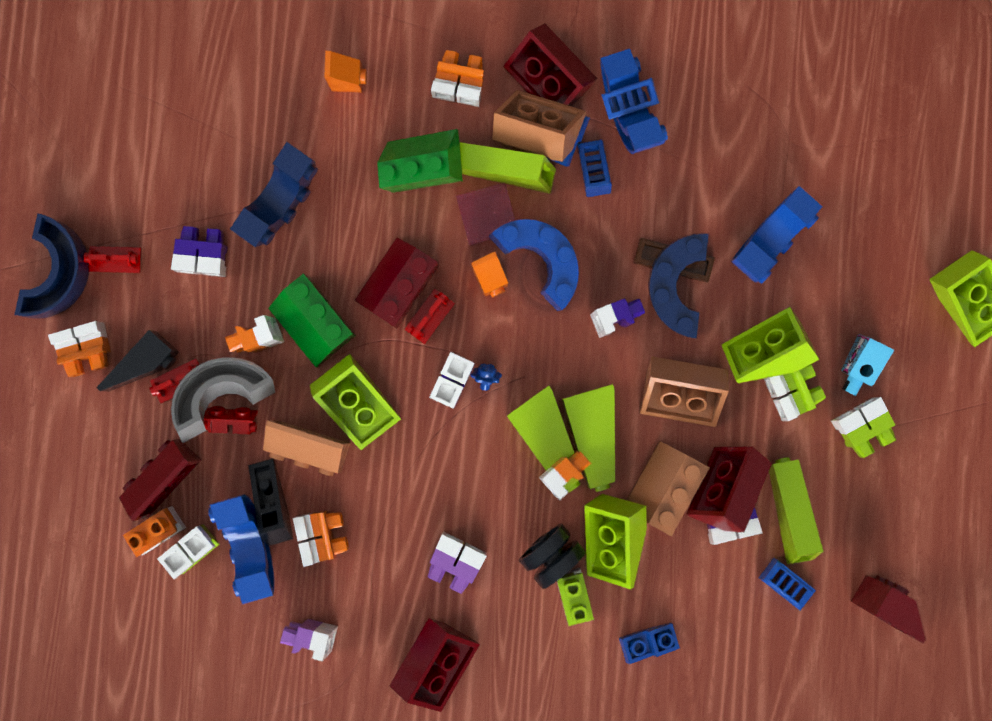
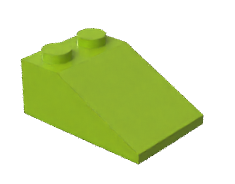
[929,250,992,347]
[721,307,819,383]
[309,354,401,450]
[584,494,647,589]

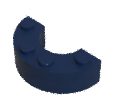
[230,142,318,247]
[14,213,89,319]
[648,233,709,339]

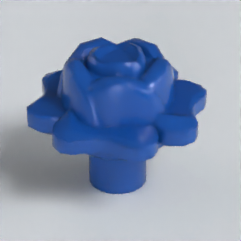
[471,363,502,391]

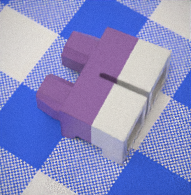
[428,531,487,594]
[280,619,338,661]

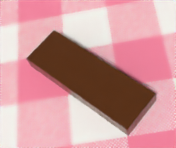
[634,238,715,283]

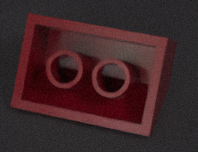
[503,24,598,106]
[354,238,439,329]
[119,439,202,521]
[686,447,772,532]
[850,575,926,644]
[389,618,480,712]

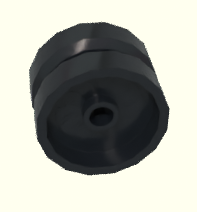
[519,523,586,589]

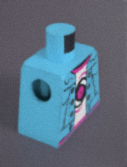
[841,334,894,396]

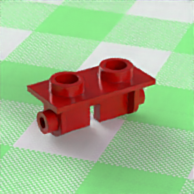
[84,246,141,273]
[404,289,455,344]
[149,358,200,404]
[204,406,258,435]

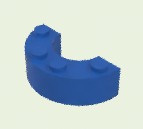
[600,49,668,154]
[731,186,823,284]
[488,219,579,311]
[208,494,275,604]

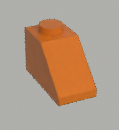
[324,51,367,92]
[471,251,508,298]

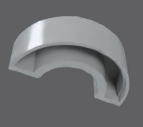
[171,357,276,443]

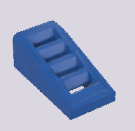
[602,78,660,120]
[577,140,612,197]
[758,558,816,611]

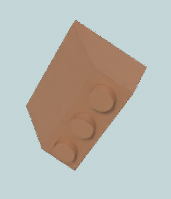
[492,90,586,162]
[640,356,729,427]
[263,420,350,476]
[627,441,710,537]

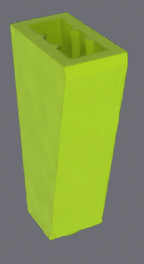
[460,142,556,194]
[562,384,615,492]
[507,386,582,493]
[769,457,823,565]

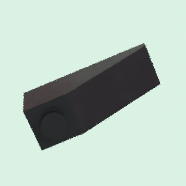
[96,330,179,392]
[248,458,293,546]

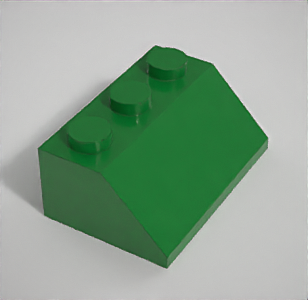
[377,129,463,193]
[268,273,356,368]

